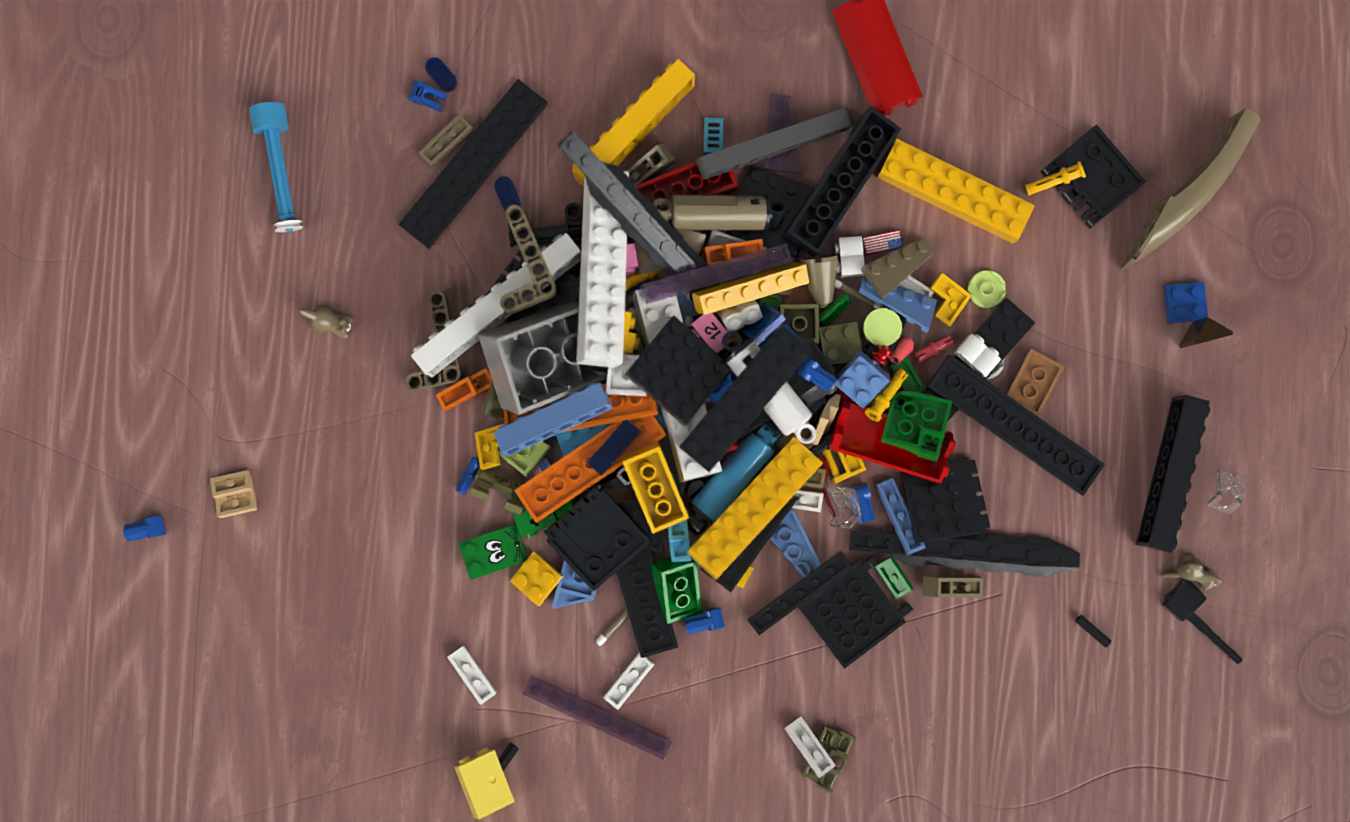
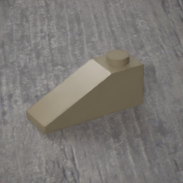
[626,144,677,186]
[922,576,983,598]

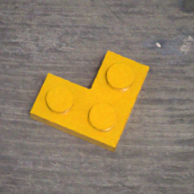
[929,273,972,327]
[474,423,505,470]

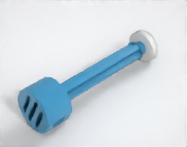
[249,102,303,232]

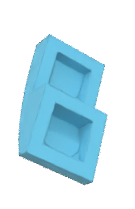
[668,519,691,563]

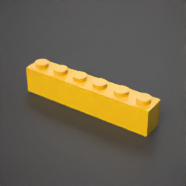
[692,262,809,315]

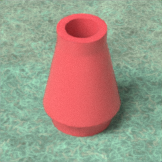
[890,336,914,364]

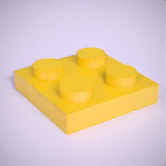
[510,551,564,606]

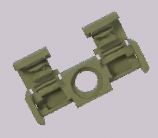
[470,469,524,515]
[802,726,856,793]

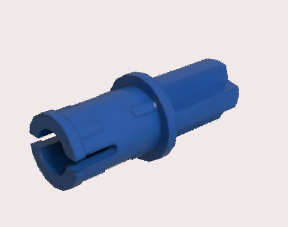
[456,457,480,495]

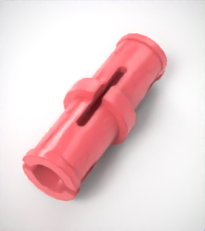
[914,335,954,363]

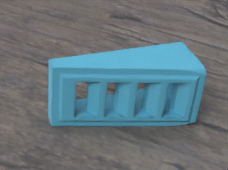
[703,118,723,156]

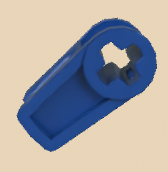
[407,80,447,112]

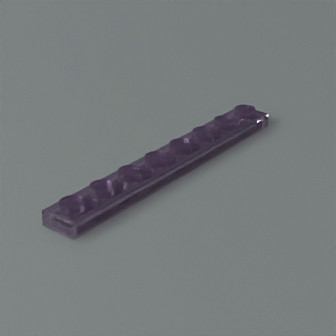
[641,243,792,305]
[523,676,672,760]

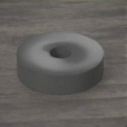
[807,398,829,426]

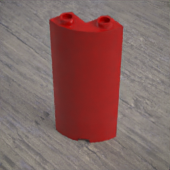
[832,0,923,116]
[830,399,956,484]

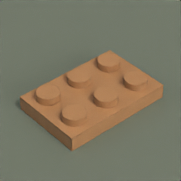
[1006,349,1065,417]

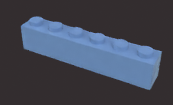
[494,383,613,456]

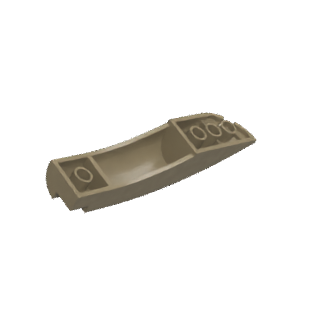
[1121,107,1260,270]

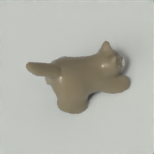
[299,305,354,339]
[1161,554,1222,593]

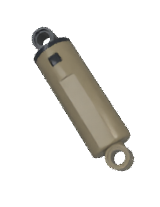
[653,194,787,230]

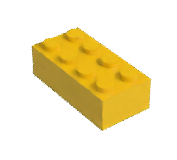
[621,442,689,533]

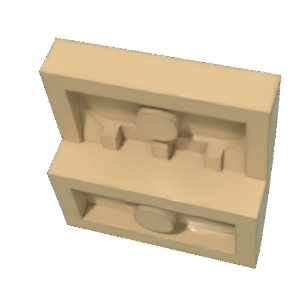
[810,394,840,445]
[210,470,257,519]

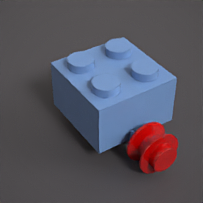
[831,345,893,409]

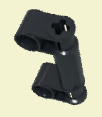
[508,203,583,248]

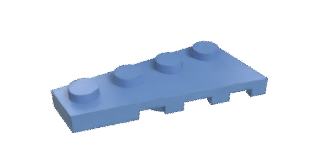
[859,275,937,333]
[770,509,822,578]

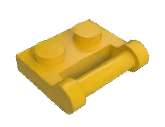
[822,449,866,484]

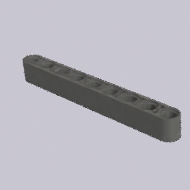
[696,107,855,179]

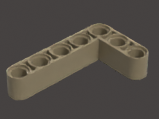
[500,205,556,314]
[405,290,463,392]

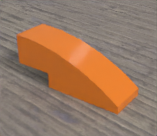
[701,239,765,266]
[436,367,492,412]

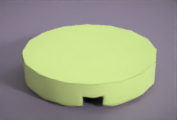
[967,270,1006,309]
[863,308,902,346]

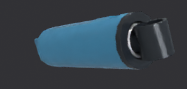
[687,421,783,537]

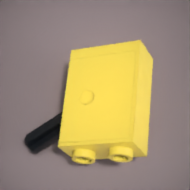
[454,743,518,819]

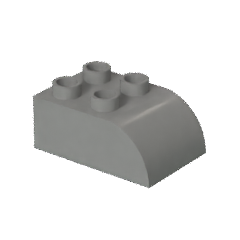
[478,301,608,415]

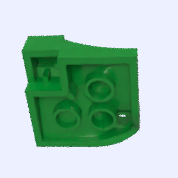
[881,391,953,462]

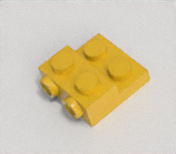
[623,311,641,355]

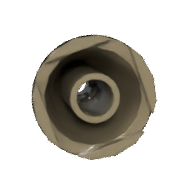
[800,255,838,308]

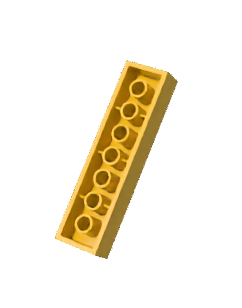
[572,59,695,187]
[877,139,1035,244]
[687,437,823,580]

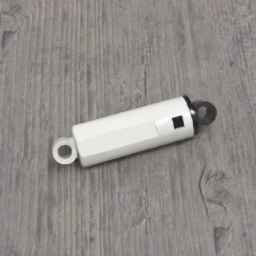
[722,331,816,444]

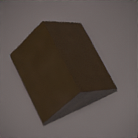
[1180,317,1233,349]

